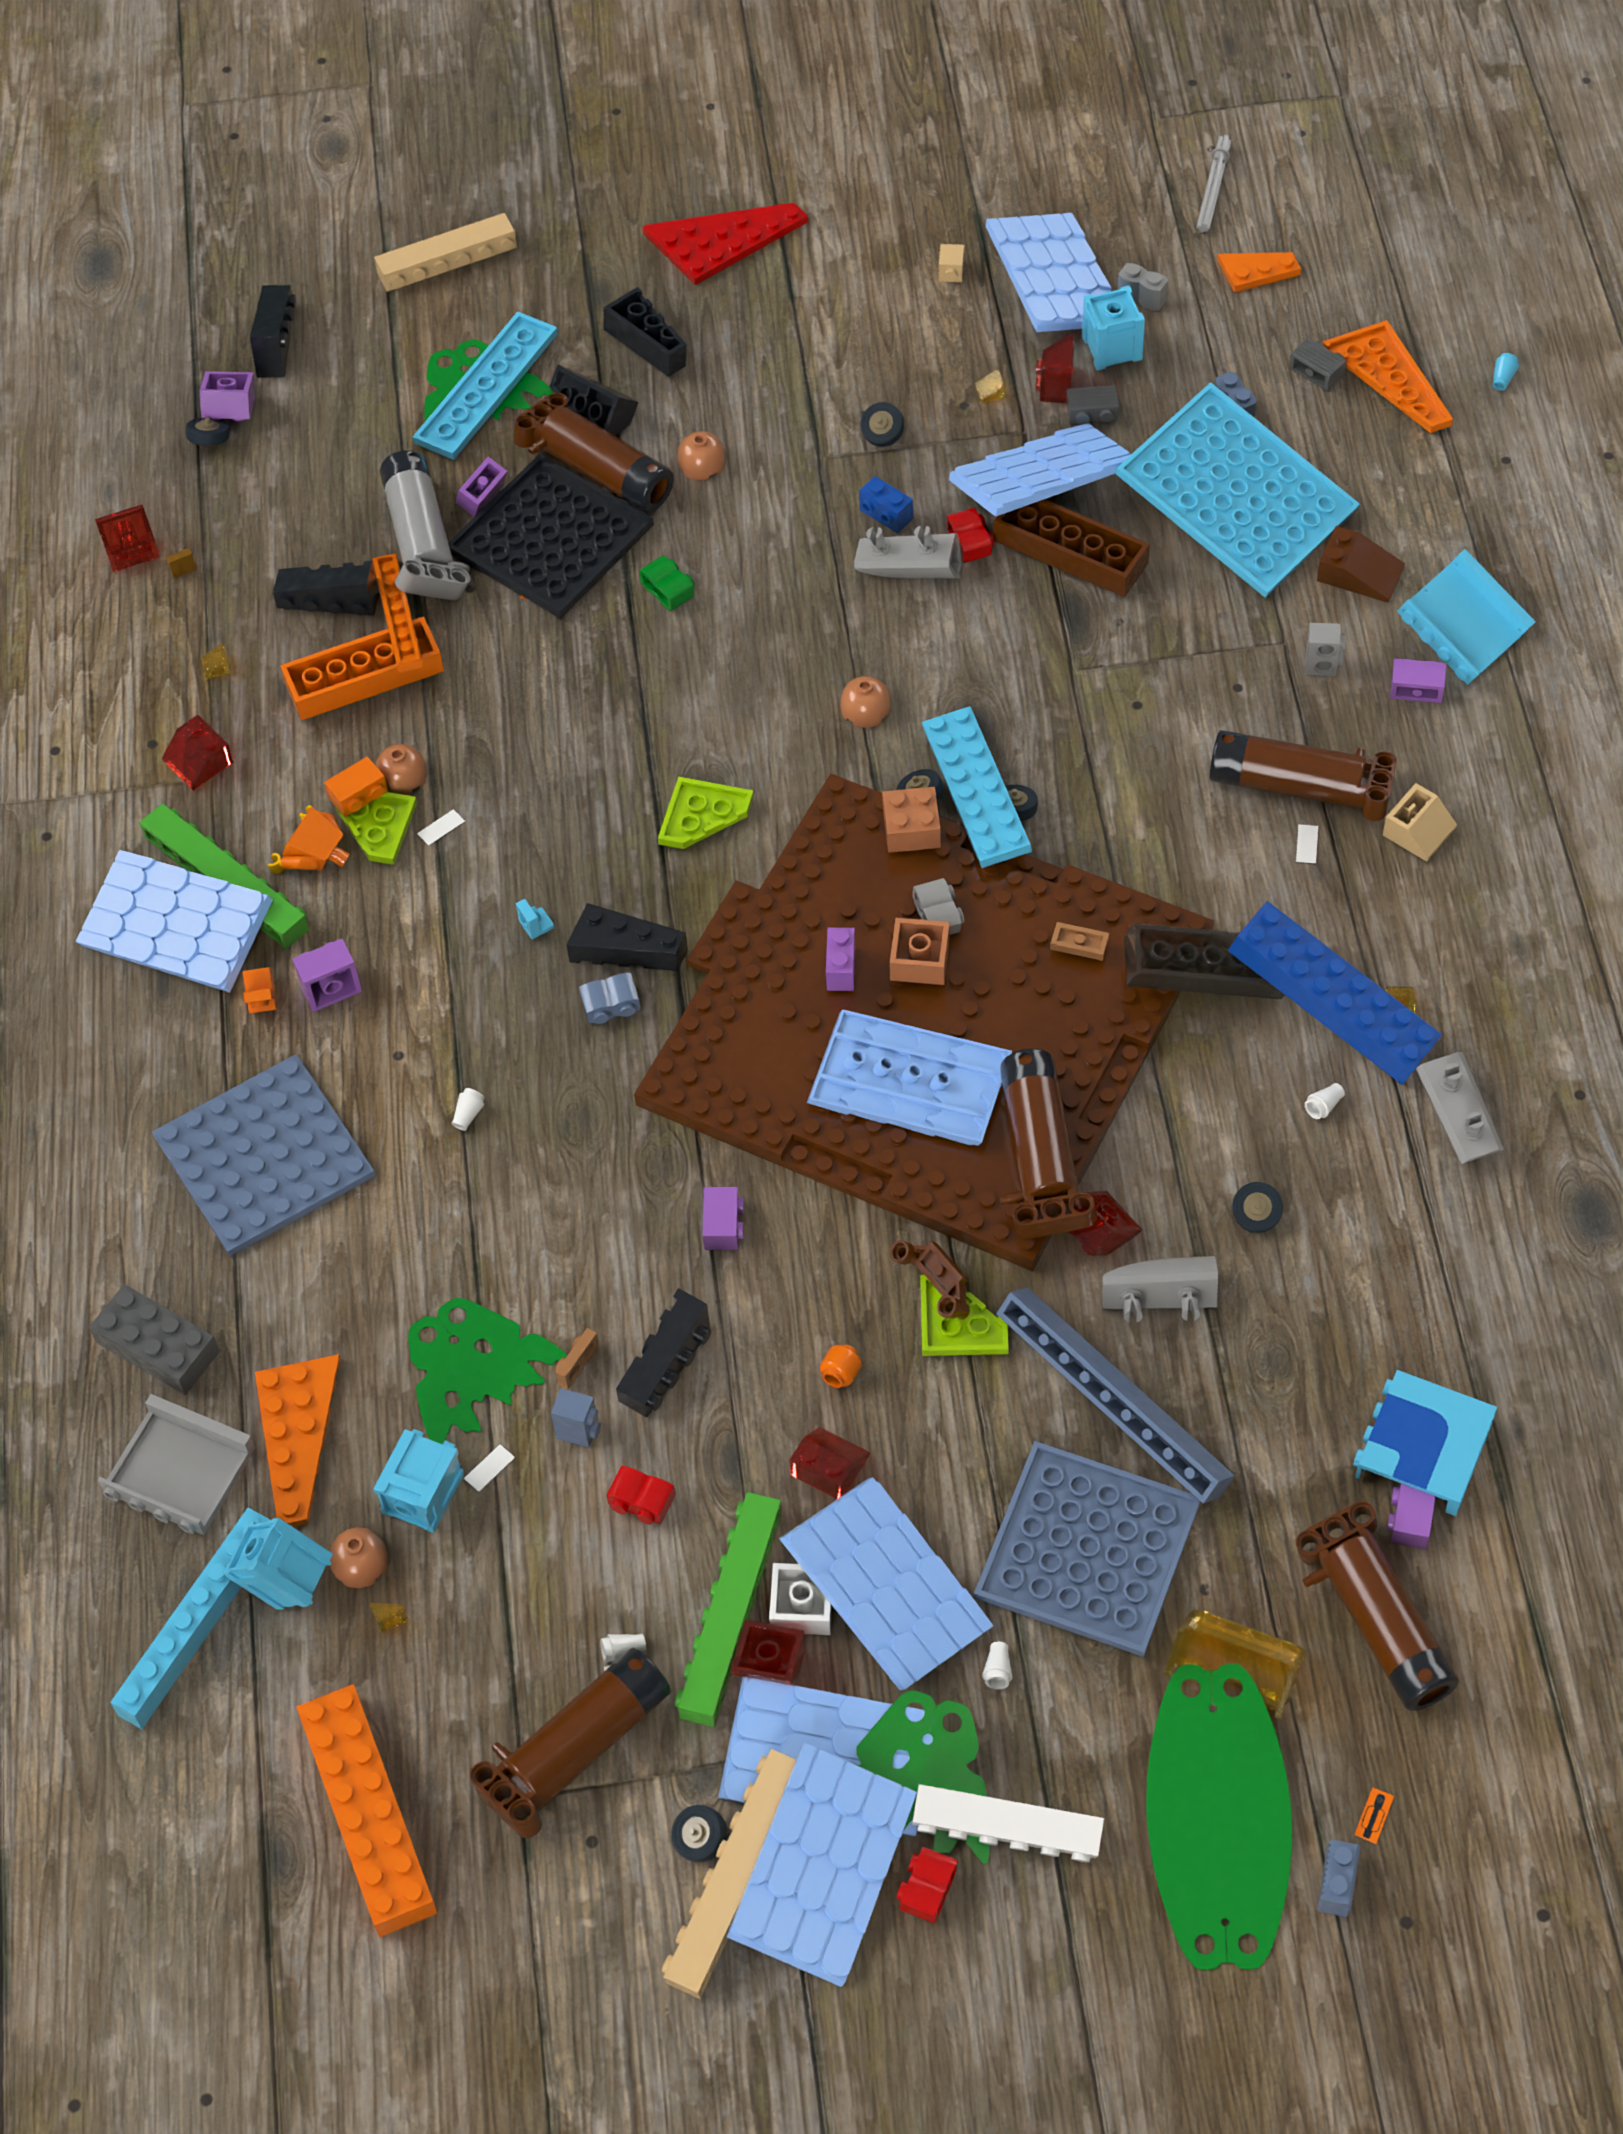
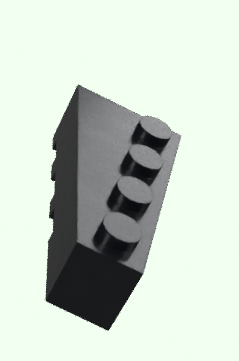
[250,285,296,378]
[603,287,686,377]
[273,561,380,616]
[567,903,688,971]
[616,1288,711,1418]

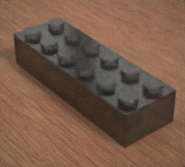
[1124,923,1285,1000]

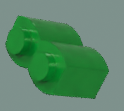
[639,555,695,611]

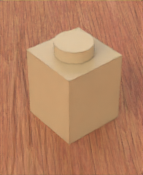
[939,244,964,282]

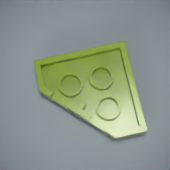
[658,777,754,849]
[335,792,417,865]
[920,1275,1008,1356]

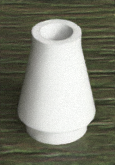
[1305,1083,1345,1119]
[451,1088,485,1131]
[600,1634,646,1664]
[982,1642,1013,1689]

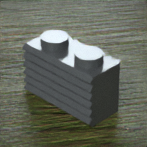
[1289,337,1347,391]
[1066,385,1119,425]

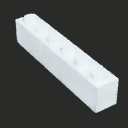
[912,1784,1104,1863]

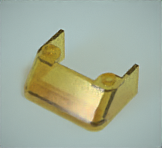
[1164,1610,1306,1718]

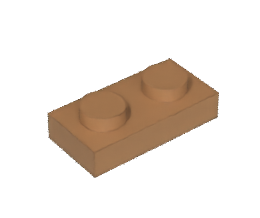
[1050,922,1109,961]
[555,1328,599,1390]

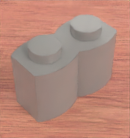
[1118,263,1168,311]
[912,878,964,935]

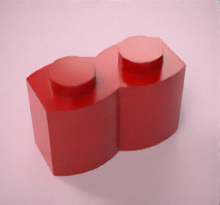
[946,508,995,563]
[606,1466,676,1524]
[896,1847,958,1924]

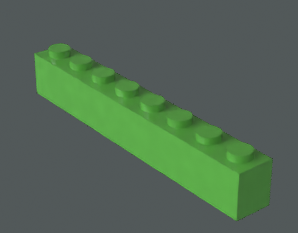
[139,803,309,950]
[675,1492,782,1728]

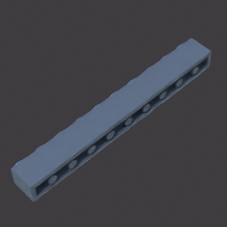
[996,1288,1235,1504]

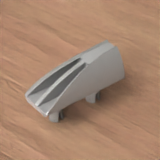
[854,525,963,579]
[1416,1052,1504,1164]
[1102,1256,1218,1323]

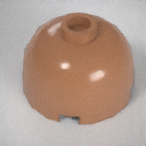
[677,431,726,480]
[840,676,891,728]
[375,744,427,795]
[329,1527,389,1589]

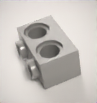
[1305,623,1345,676]

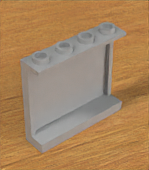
[98,1394,255,1535]

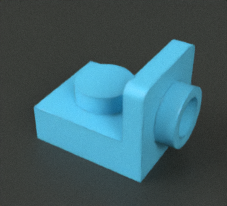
[516,899,554,940]

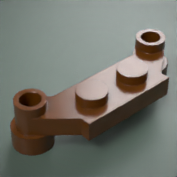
[890,1240,970,1320]

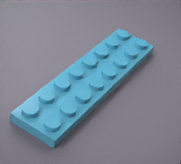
[413,311,558,460]
[922,706,1032,868]

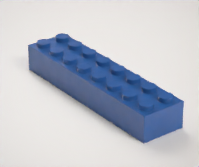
[1228,901,1442,1085]

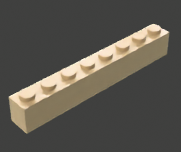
[662,1749,796,1999]

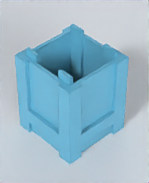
[1082,285,1145,371]
[373,1429,464,1533]
[223,1518,333,1610]

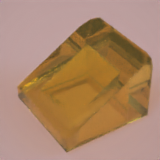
[975,370,1005,403]
[201,644,230,679]
[1385,986,1415,1012]
[369,1603,408,1632]

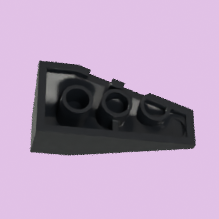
[549,364,639,436]

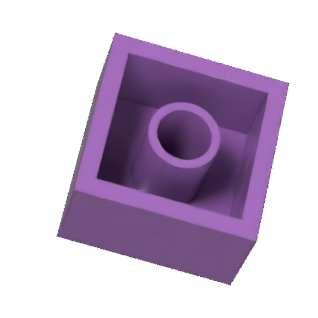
[199,371,255,421]
[292,939,362,1012]

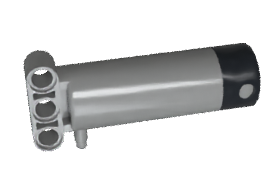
[380,450,470,601]

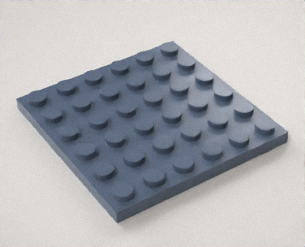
[152,1054,376,1257]
[974,1441,1201,1657]

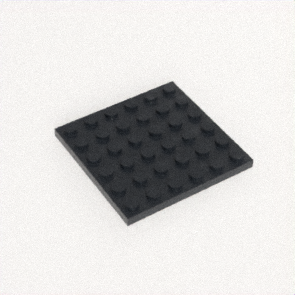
[448,454,654,619]

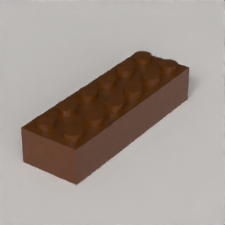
[993,499,1150,597]

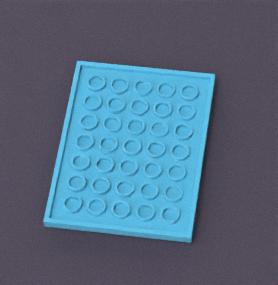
[1115,382,1360,598]

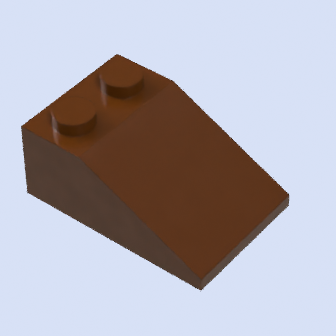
[1317,526,1405,603]

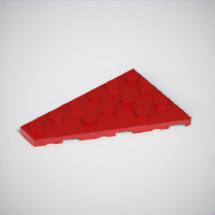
[642,202,808,285]

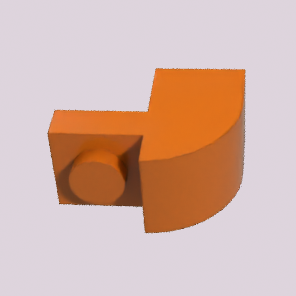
[242,967,277,1014]

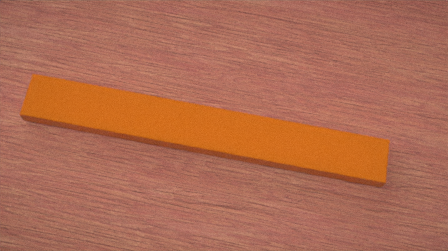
[372,553,423,673]

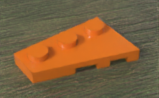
[1217,252,1301,293]

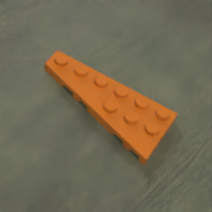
[1322,320,1453,433]
[255,1354,341,1527]

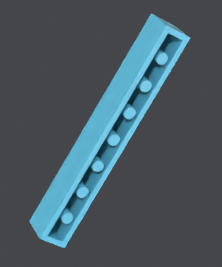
[110,1508,272,1729]

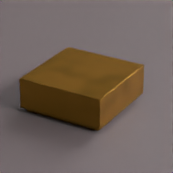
[166,548,197,579]

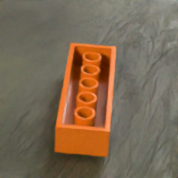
[280,616,444,721]

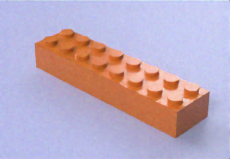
[296,1684,438,1937]

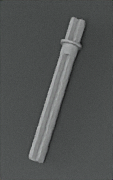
[1196,135,1231,233]

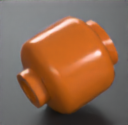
[819,1345,862,1388]

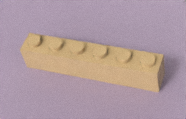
[374,213,517,292]

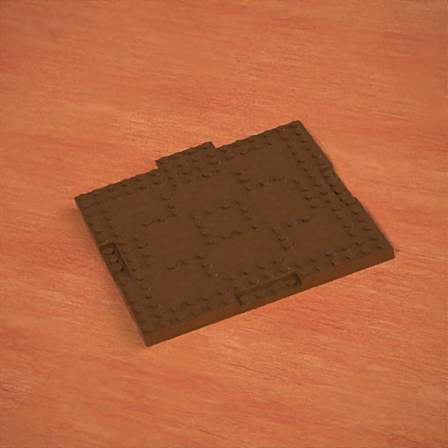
[634,773,1214,1272]

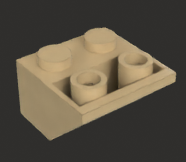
[1383,783,1457,862]

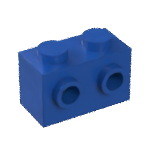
[859,476,913,533]

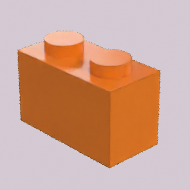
[324,756,388,817]

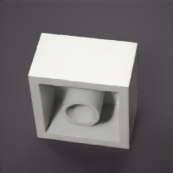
[769,1563,832,1635]

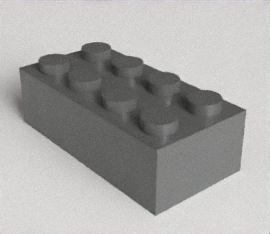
[89,1284,220,1395]

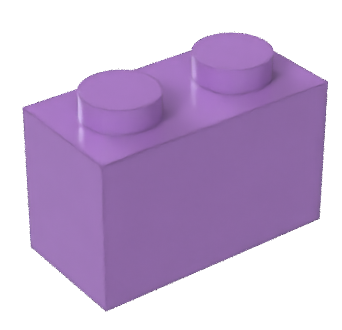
[455,457,507,517]
[1390,658,1446,703]
[826,927,856,991]
[703,1187,744,1250]
[1387,1483,1436,1550]

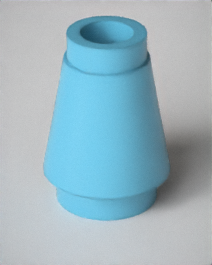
[1492,353,1519,391]

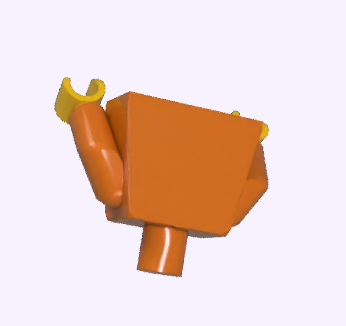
[267,805,350,874]

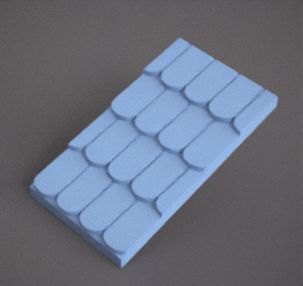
[986,213,1111,332]
[949,423,1131,517]
[76,850,273,993]
[807,1009,1012,1146]
[779,1477,993,1690]
[718,1677,935,1836]
[726,1743,917,1987]

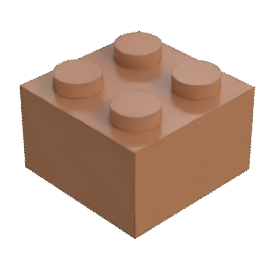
[882,786,941,853]
[890,918,950,985]

